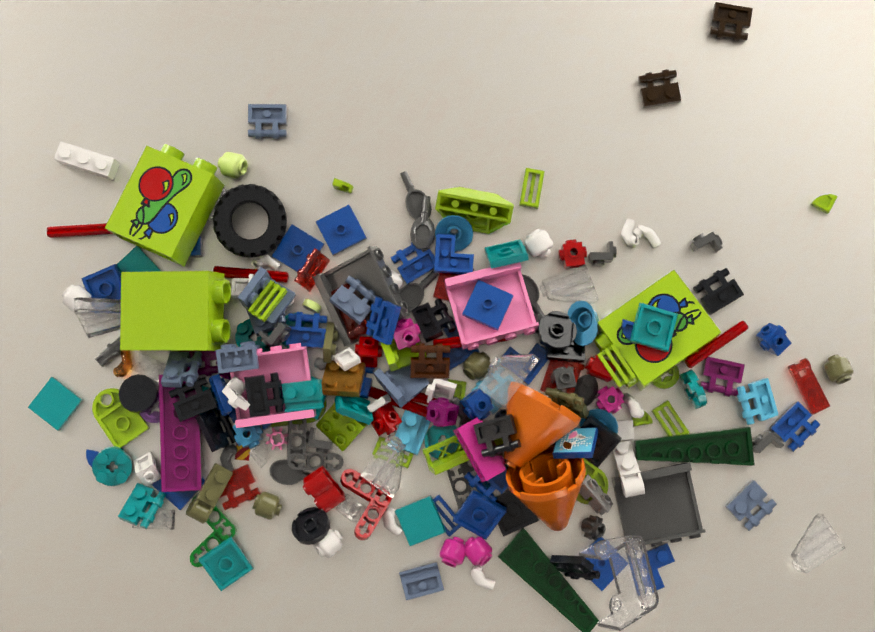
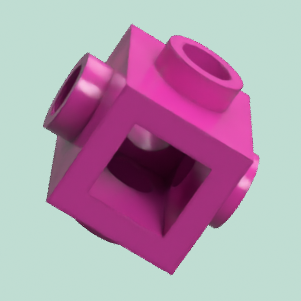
[393,318,421,350]
[595,385,624,414]

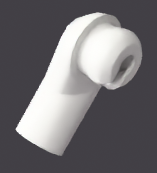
[621,219,639,247]
[633,225,661,247]
[251,255,281,271]
[622,393,644,418]
[383,508,403,537]
[471,565,495,590]

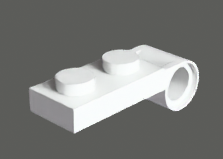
[612,440,645,498]

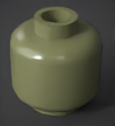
[463,351,491,380]
[824,354,854,384]
[252,492,282,520]

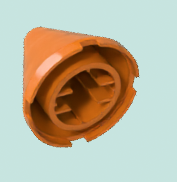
[504,382,581,469]
[506,445,586,531]

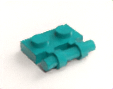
[118,483,166,529]

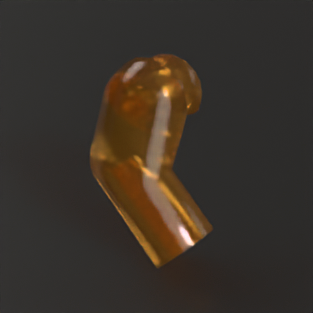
[113,350,133,377]

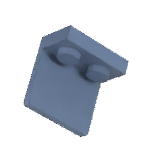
[238,267,296,325]
[216,341,261,374]
[374,365,430,408]

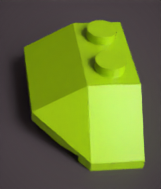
[435,187,514,234]

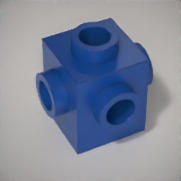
[756,323,792,356]
[460,389,494,420]

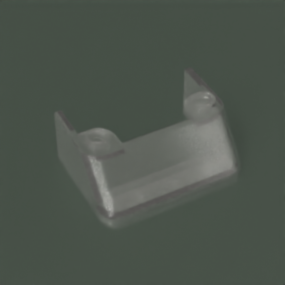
[478,354,540,410]
[579,535,659,631]

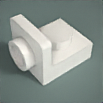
[134,452,161,486]

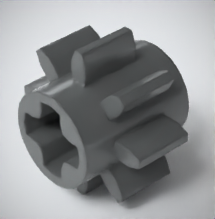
[581,515,606,540]

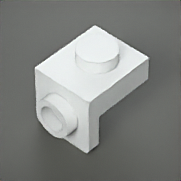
[231,274,254,299]
[222,376,250,411]
[425,378,457,403]

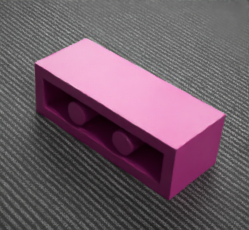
[453,417,506,482]

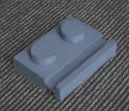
[399,562,444,600]

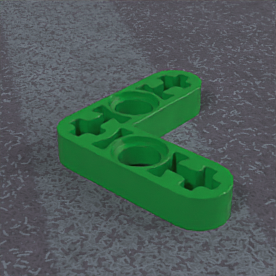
[190,494,237,567]

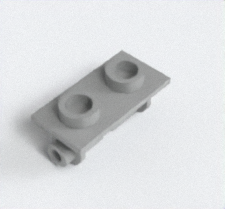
[579,474,613,515]

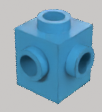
[232,425,264,449]

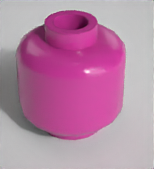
[439,537,466,568]
[464,537,493,566]

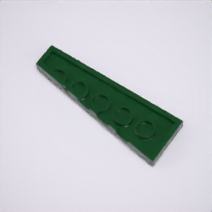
[634,427,755,466]
[498,528,599,632]

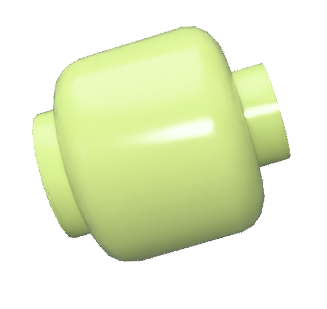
[218,152,248,178]

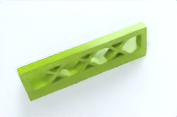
[422,435,503,475]

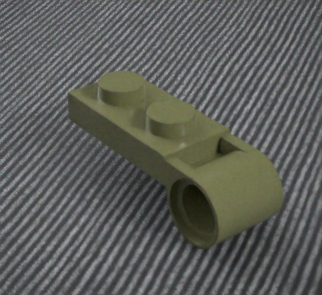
[186,463,233,524]

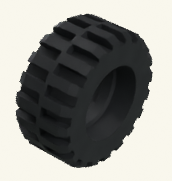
[212,184,287,258]

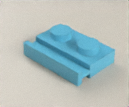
[391,410,431,456]

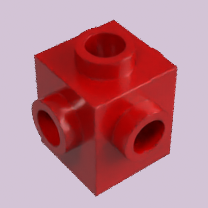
[558,239,587,269]
[355,337,382,368]
[371,402,402,436]

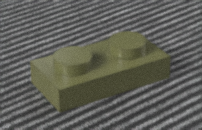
[323,322,339,363]

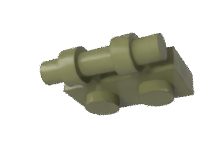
[545,387,589,419]

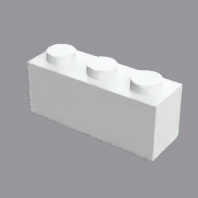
[54,141,120,181]

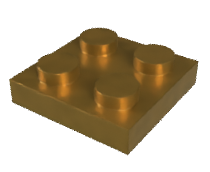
[321,360,366,397]

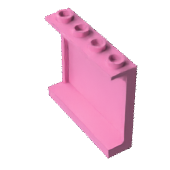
[444,262,539,350]
[230,343,316,428]

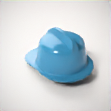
[568,301,599,346]

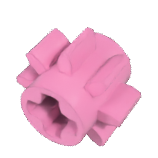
[265,427,288,450]

